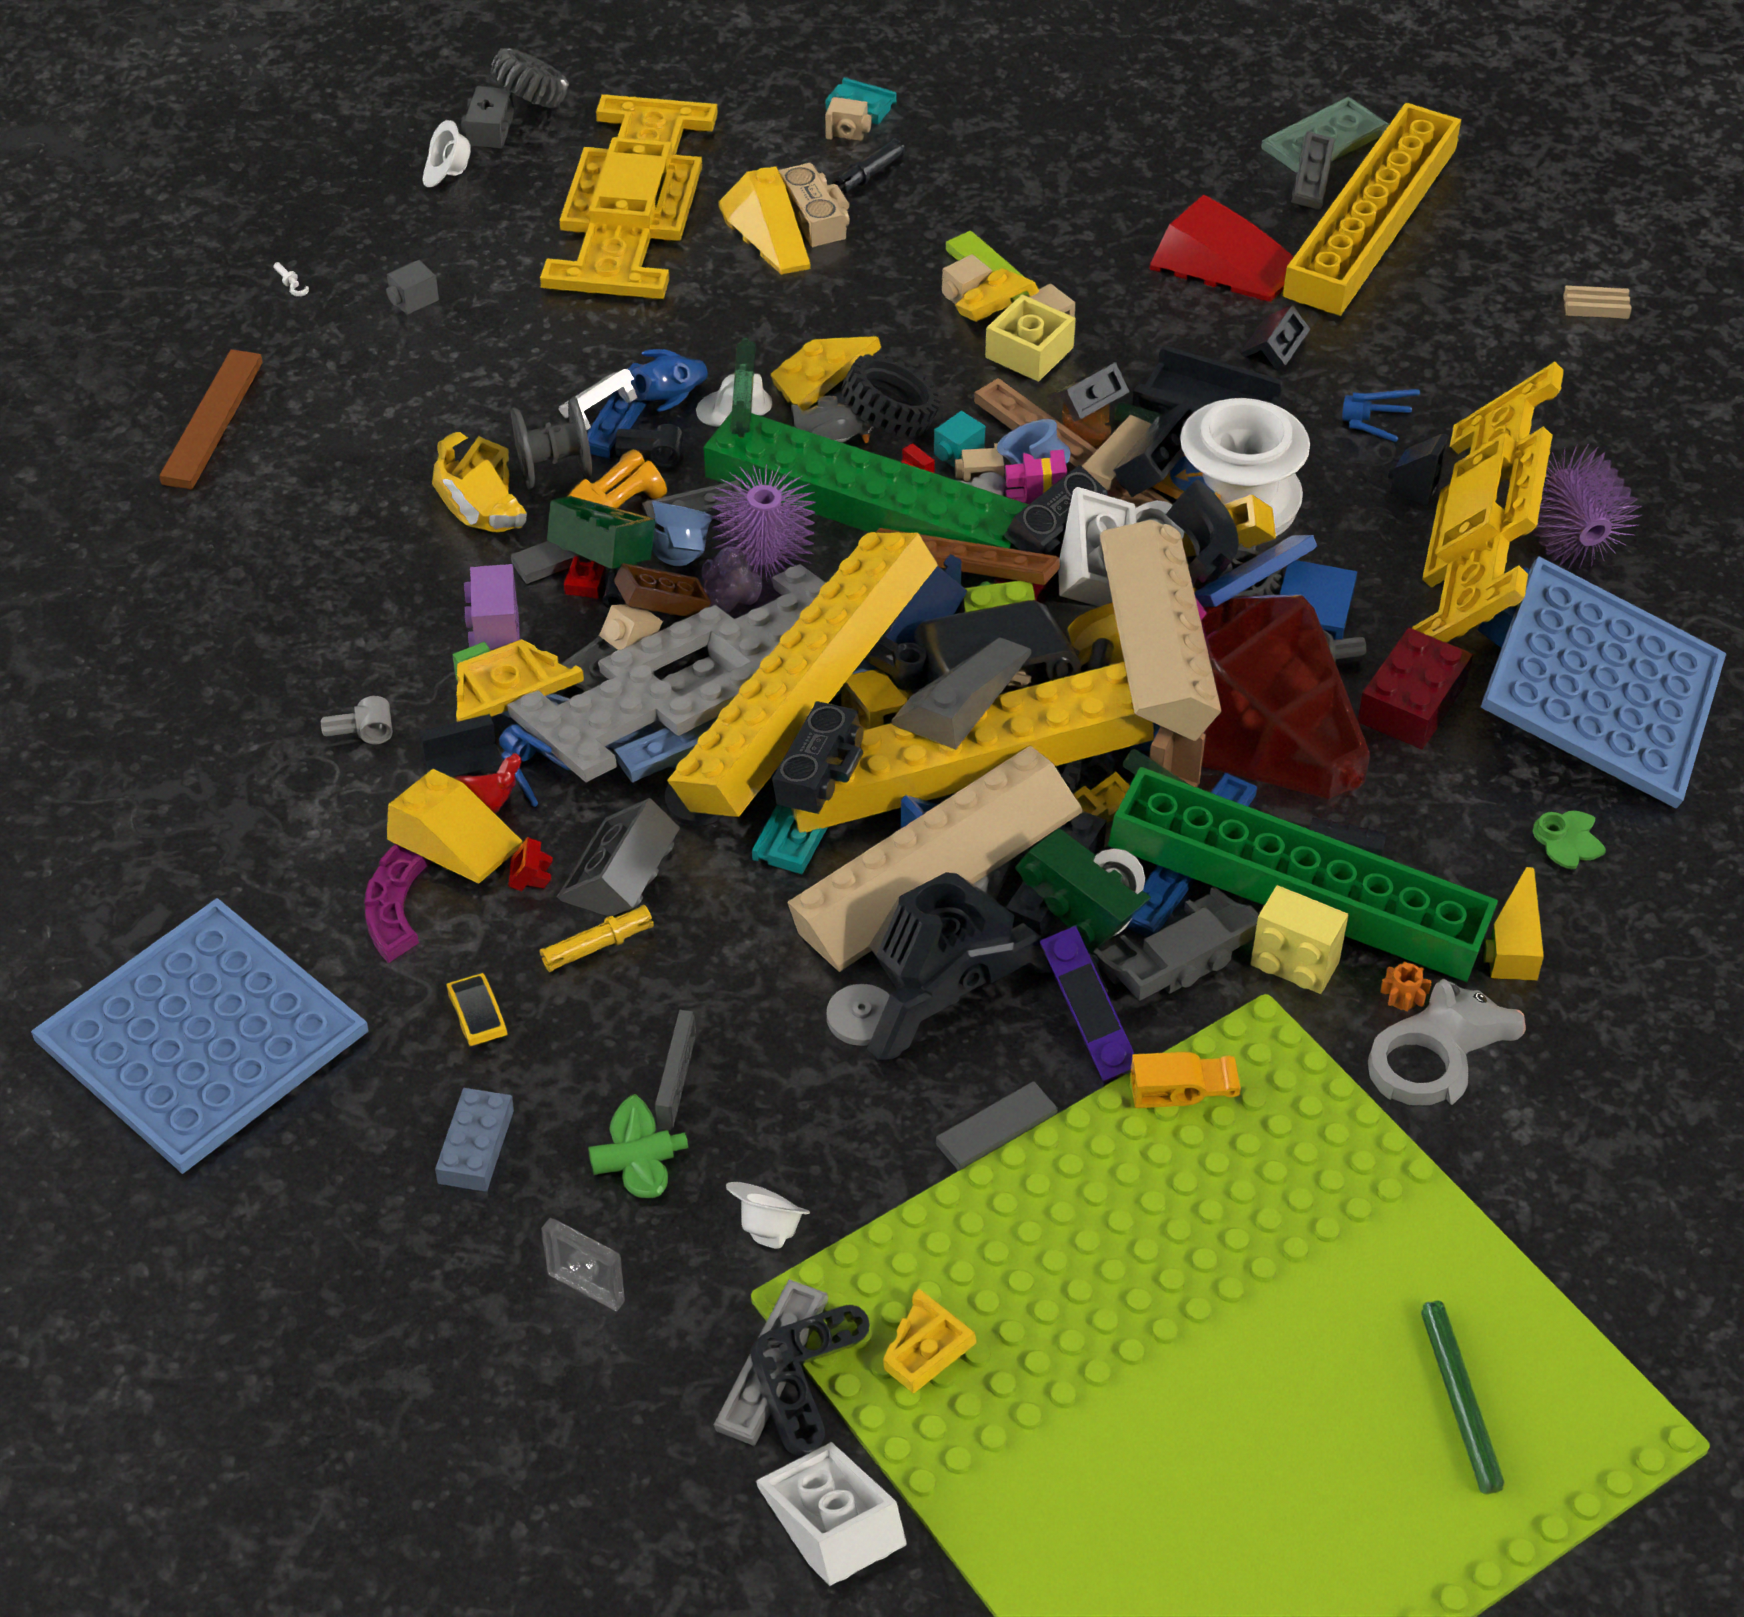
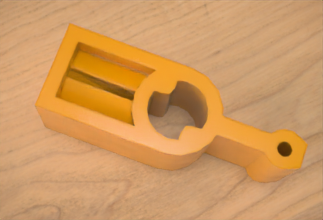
[1130,1052,1241,1108]

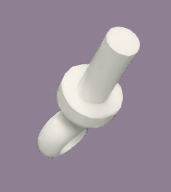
[273,262,309,297]

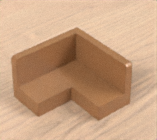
[1148,726,1205,787]

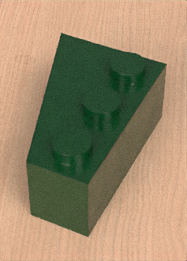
[547,496,655,569]
[1015,828,1152,954]

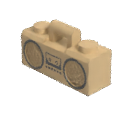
[779,163,850,247]

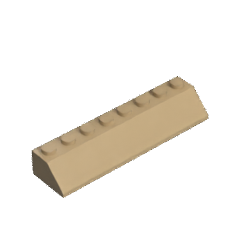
[1099,520,1221,741]
[787,746,1082,972]

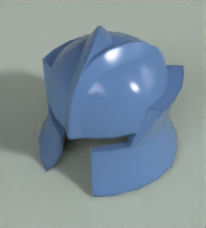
[997,419,1071,465]
[652,501,713,566]

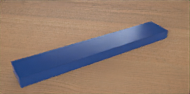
[1126,773,1257,938]

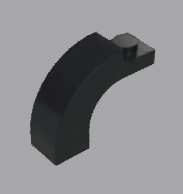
[1165,479,1239,585]

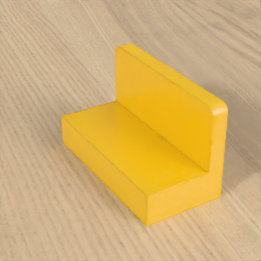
[841,669,908,730]

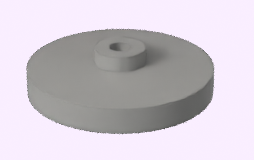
[827,984,890,1046]

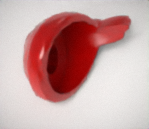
[455,753,521,814]

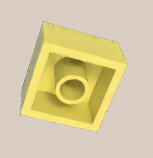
[985,294,1075,382]
[1251,885,1349,994]

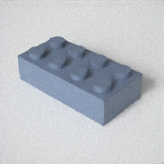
[435,1088,514,1192]

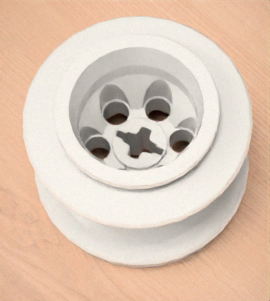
[1180,398,1310,536]

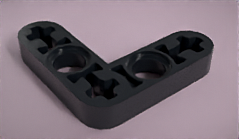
[750,1305,870,1456]

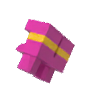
[1005,449,1067,504]

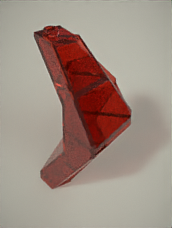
[1201,595,1370,799]

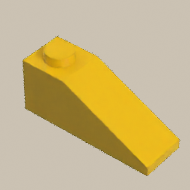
[1182,494,1276,557]
[1483,867,1544,980]

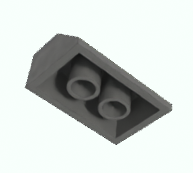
[557,798,680,916]

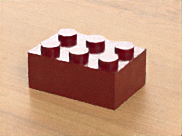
[1357,627,1473,750]

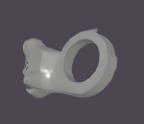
[1368,979,1526,1105]

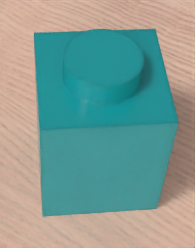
[934,411,986,468]

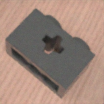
[461,86,514,148]

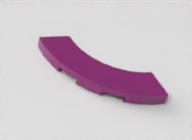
[364,844,433,963]

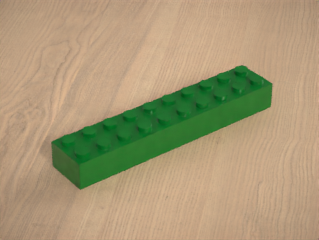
[704,408,1029,550]
[1108,767,1498,982]

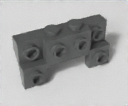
[1093,886,1259,1001]

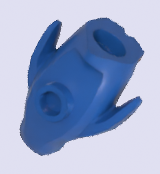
[630,349,708,412]

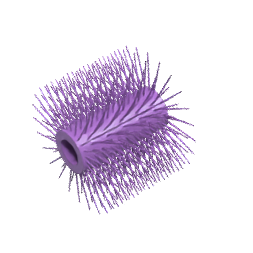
[1533,444,1642,569]
[712,464,815,587]

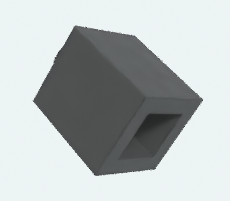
[386,260,439,314]

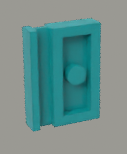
[826,77,897,125]
[752,805,828,874]

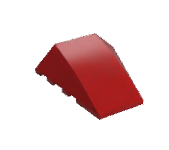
[1149,195,1294,302]

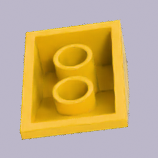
[387,769,522,884]

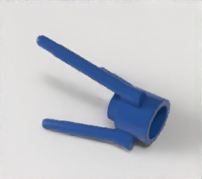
[1342,389,1420,442]
[499,724,571,807]

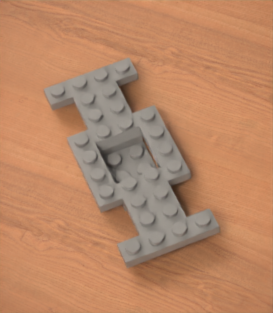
[507,564,826,782]

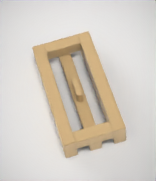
[1564,286,1631,319]

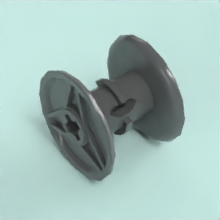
[511,396,592,490]

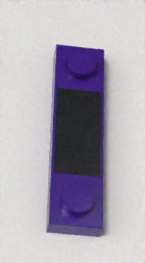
[1040,926,1134,1084]

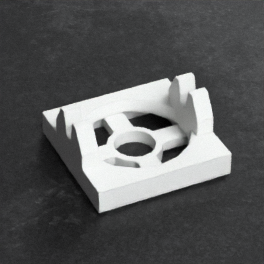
[559,369,638,430]

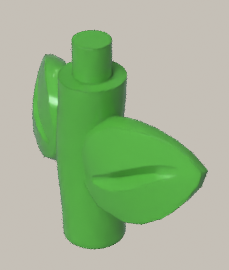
[588,1094,688,1198]

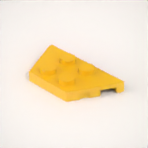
[771,336,881,410]
[456,639,584,722]

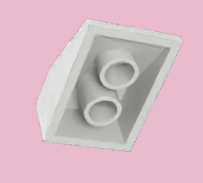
[1058,487,1136,607]
[756,1442,907,1586]

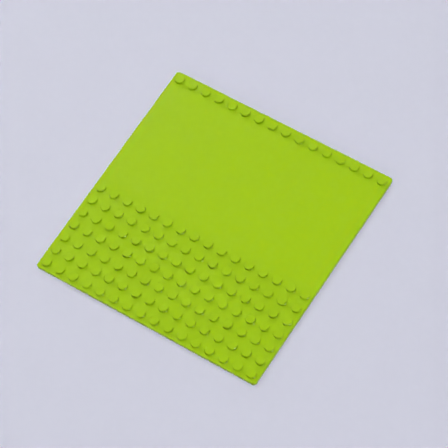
[751,994,1709,1617]

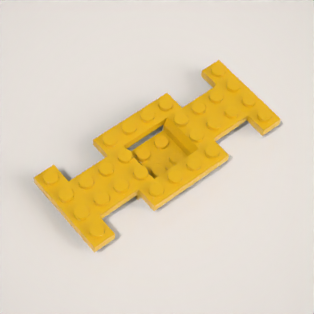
[540,94,718,299]
[1412,362,1564,642]

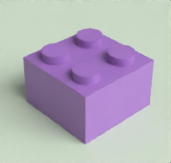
[464,564,520,651]

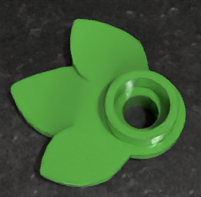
[1533,811,1606,869]

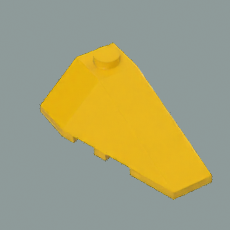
[719,167,810,274]

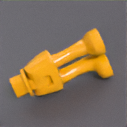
[567,449,667,508]

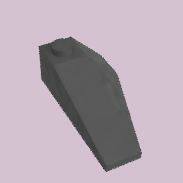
[892,637,1031,750]

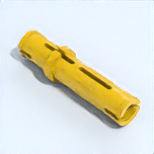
[539,904,654,972]

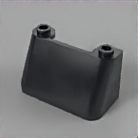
[914,600,1082,690]

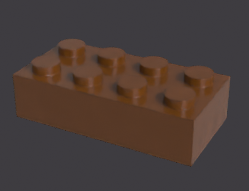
[614,563,711,618]

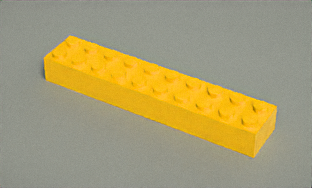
[1283,102,1461,316]
[667,532,938,817]
[791,662,1154,833]

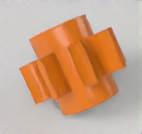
[1380,962,1431,1011]

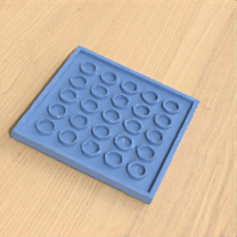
[1481,556,1726,808]
[31,898,368,1174]

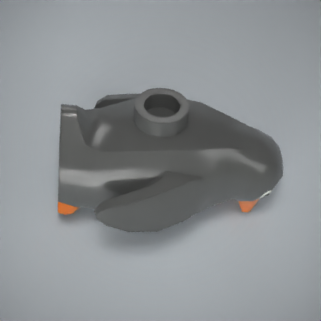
[791,396,875,443]

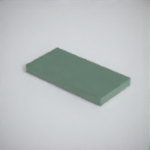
[1262,97,1389,173]

